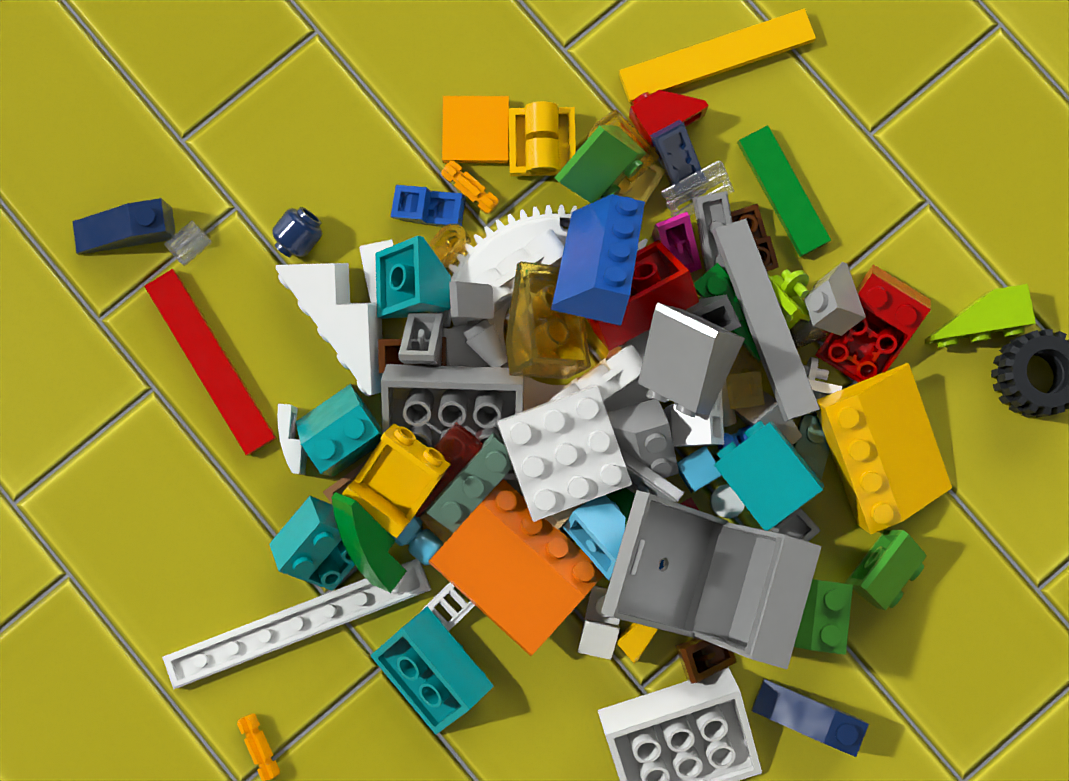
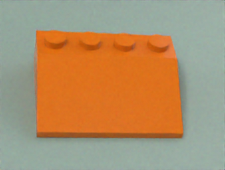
[428,479,603,656]

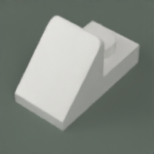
[577,586,620,660]

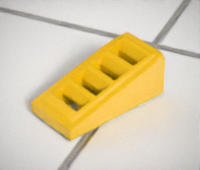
[616,623,658,664]

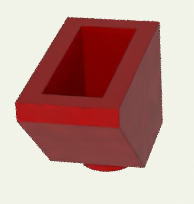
[629,90,709,149]

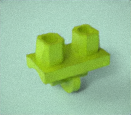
[767,269,811,330]

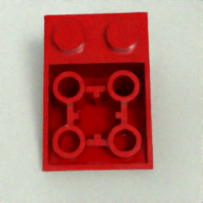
[815,264,931,383]

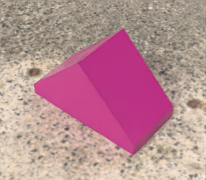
[652,212,702,273]

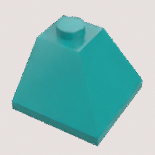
[375,236,451,319]

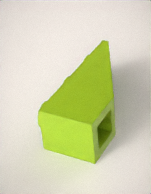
[925,284,1036,348]

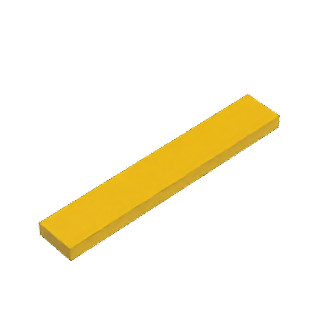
[619,8,816,104]

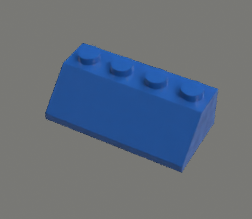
[551,194,645,326]

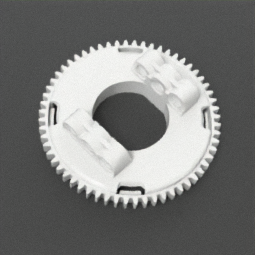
[441,205,669,413]

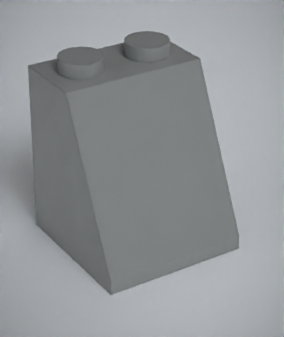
[638,303,745,418]

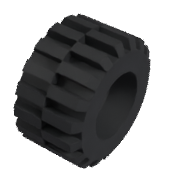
[991,329,1069,418]

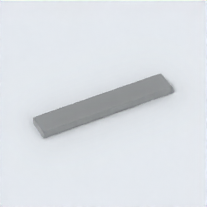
[712,219,820,422]

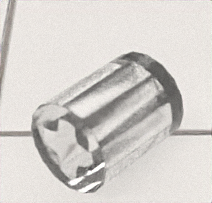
[164,220,213,266]

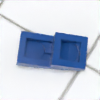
[391,185,466,229]

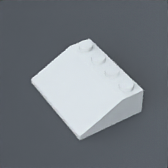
[598,667,762,781]

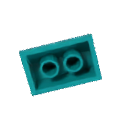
[370,606,494,735]

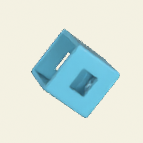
[677,446,722,493]

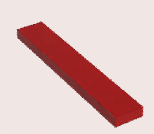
[144,269,277,456]

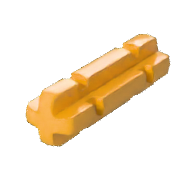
[441,161,499,214]
[237,713,280,781]

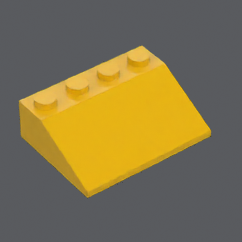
[816,363,952,534]

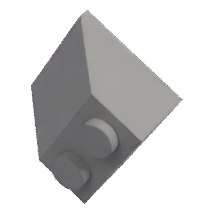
[607,399,679,478]

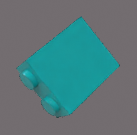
[296,384,382,477]
[714,420,824,531]

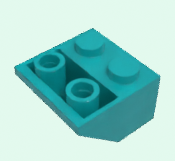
[269,496,355,591]

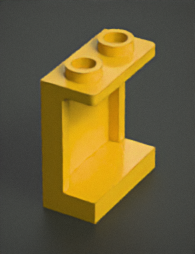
[342,423,451,539]

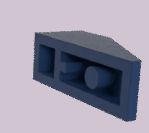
[73,198,176,255]
[751,678,869,757]

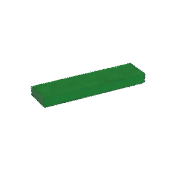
[737,125,831,257]

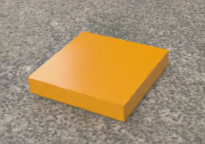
[442,96,509,163]

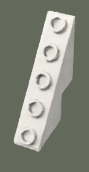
[276,263,383,396]

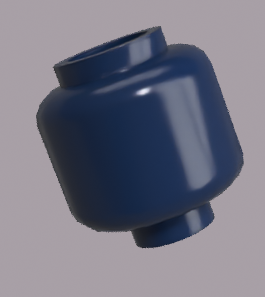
[272,207,322,258]

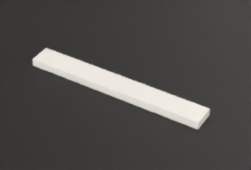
[162,559,431,689]

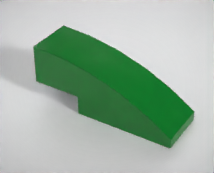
[331,492,407,593]

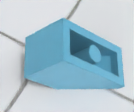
[563,495,625,580]

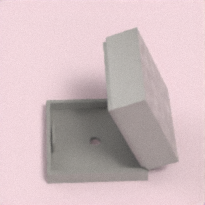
[601,490,822,669]

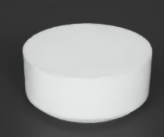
[710,484,745,518]

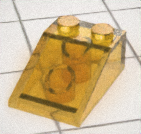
[506,261,591,379]

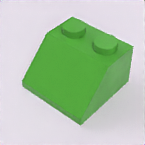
[554,125,646,203]
[845,530,927,610]
[794,579,853,655]

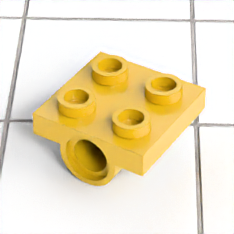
[509,101,576,176]

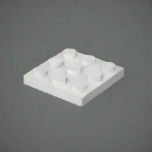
[496,385,632,522]

